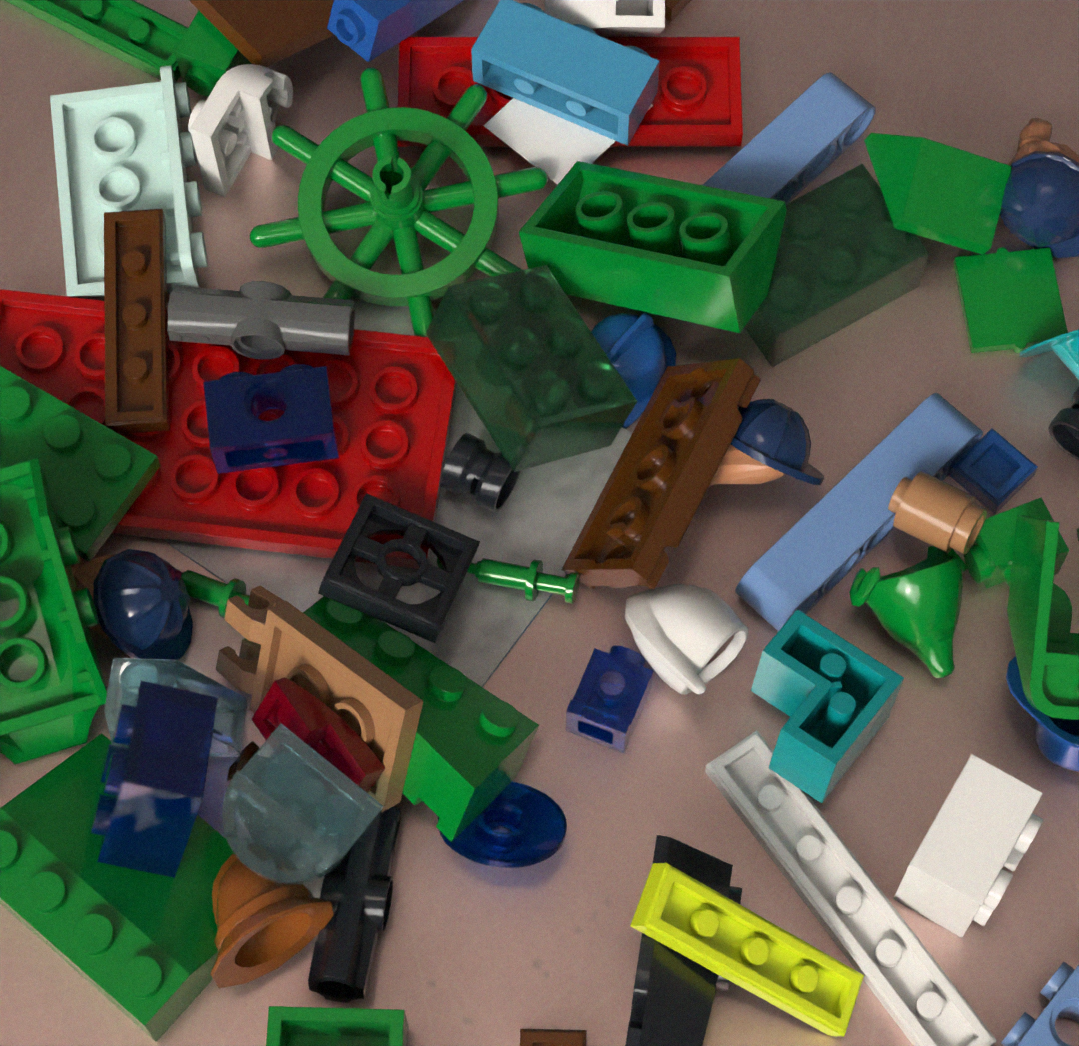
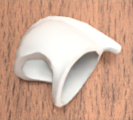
[625,584,748,695]

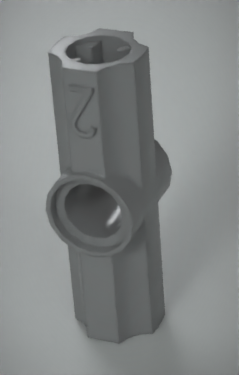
[167,281,355,360]

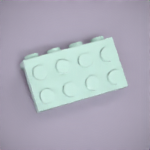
[50,65,208,301]

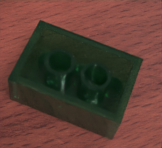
[744,164,929,367]
[426,265,637,472]

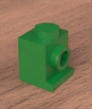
[964,497,1069,589]

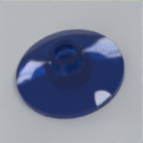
[438,782,567,868]

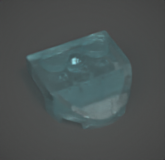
[222,723,384,884]

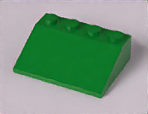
[0,733,239,1042]

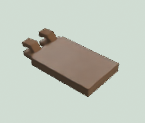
[216,586,423,812]

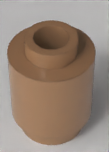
[888,471,987,554]

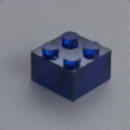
[91,680,218,878]

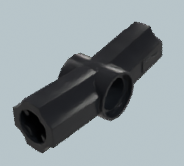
[308,798,401,1003]

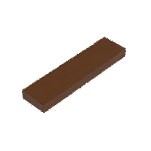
[104,209,170,434]

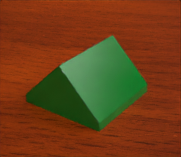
[864,133,1012,255]

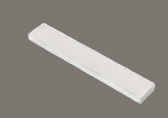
[705,730,997,1046]

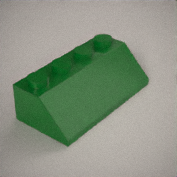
[519,161,787,333]

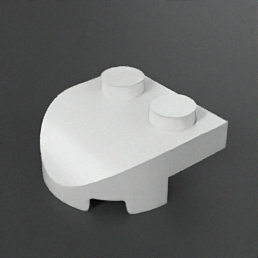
[188,64,293,197]

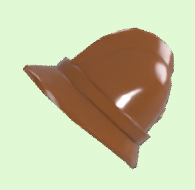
[210,848,333,989]

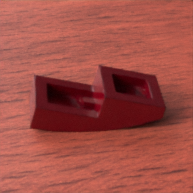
[251,677,385,813]

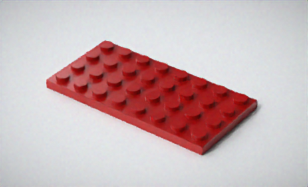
[0,289,462,569]

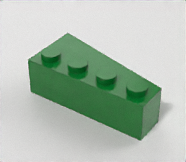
[303,596,539,842]

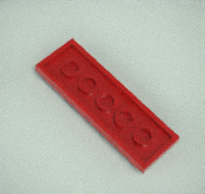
[397,37,743,147]

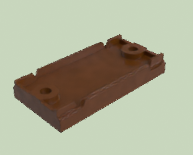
[561,358,761,589]

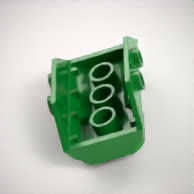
[0,458,111,764]

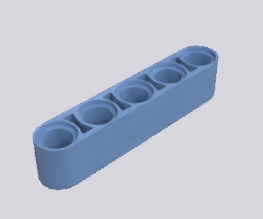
[703,72,876,205]
[735,393,983,631]

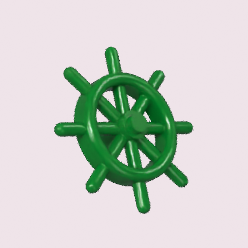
[250,67,548,338]

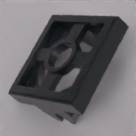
[318,493,480,643]

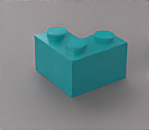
[751,609,904,803]

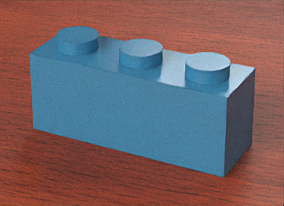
[471,0,659,146]

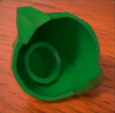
[849,546,969,678]

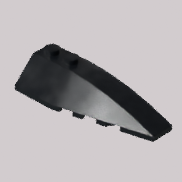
[625,835,742,1046]

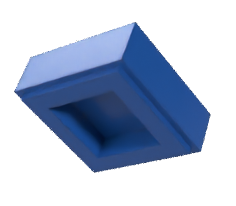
[949,428,1038,515]

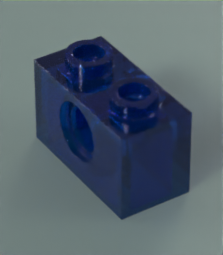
[204,364,339,474]

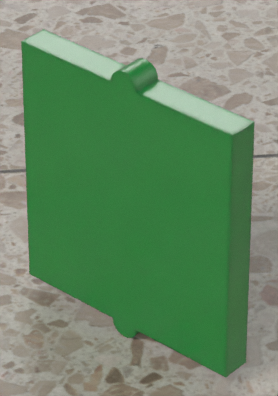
[953,247,1068,354]

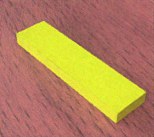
[630,863,864,1037]

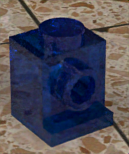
[566,645,653,753]

